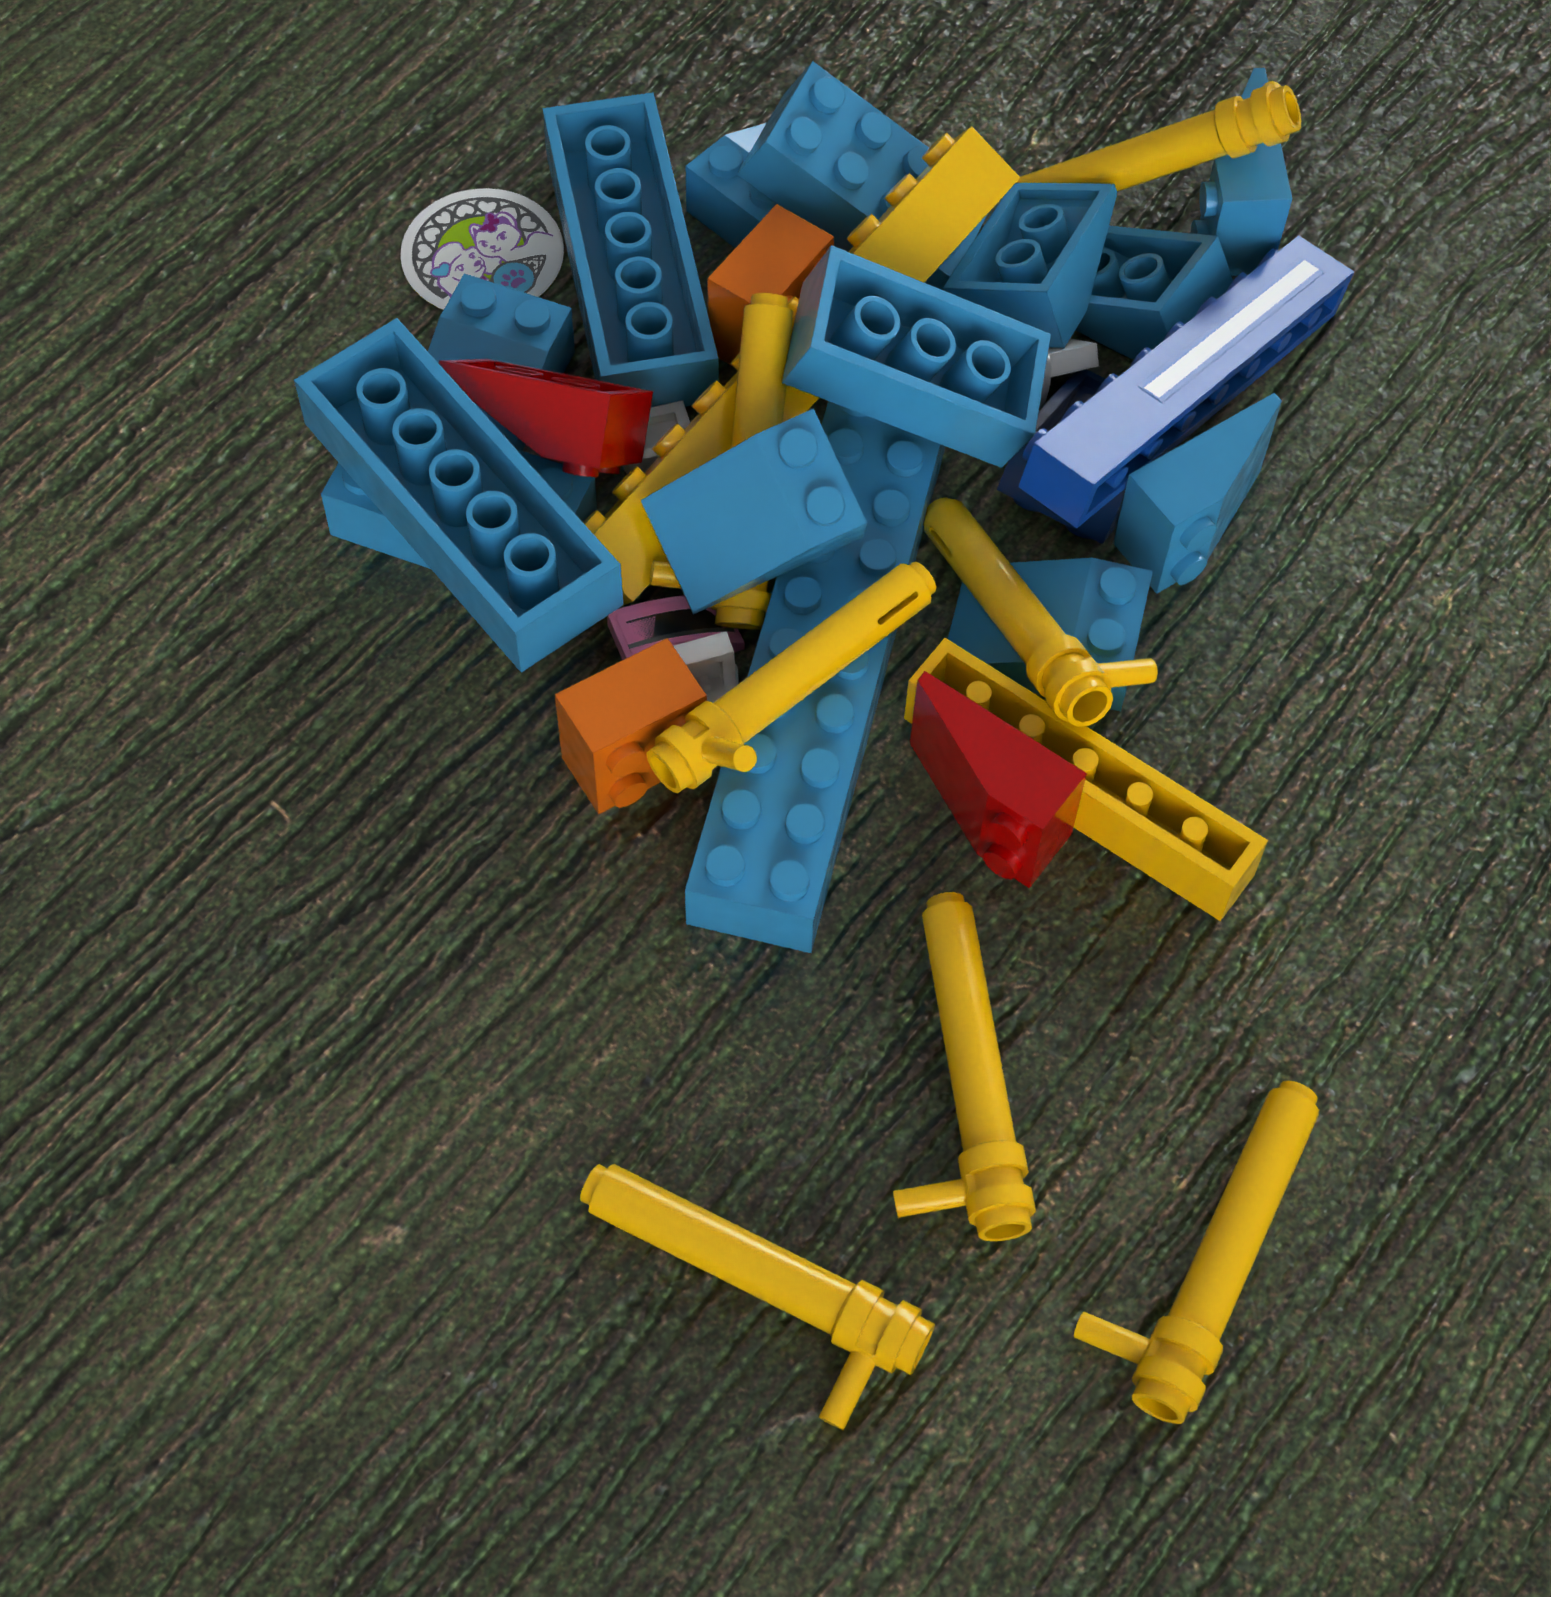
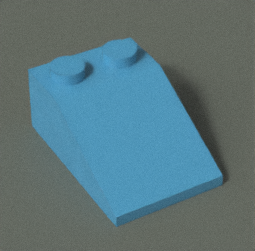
[1191,68,1292,276]
[686,123,776,248]
[943,183,1117,348]
[1075,226,1233,359]
[428,273,575,451]
[1113,393,1282,594]
[641,408,867,615]
[948,558,1153,712]

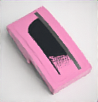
[607,595,745,660]

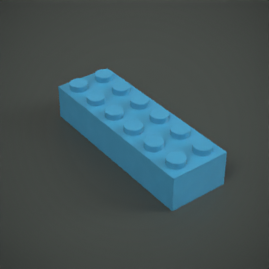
[542,92,719,407]
[294,318,624,673]

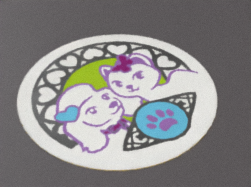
[401,188,564,310]

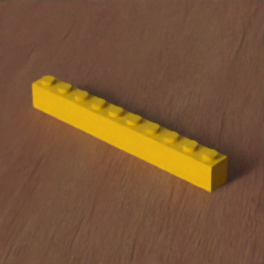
[583,126,1021,606]

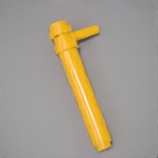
[1016,81,1302,192]
[650,293,793,630]
[923,497,1158,727]
[647,562,936,794]
[893,892,1036,1241]
[1074,1080,1319,1424]
[580,1164,935,1430]

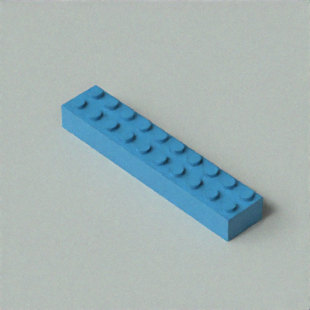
[685,401,946,953]

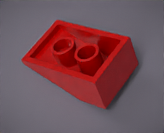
[439,359,653,477]
[910,671,1087,888]

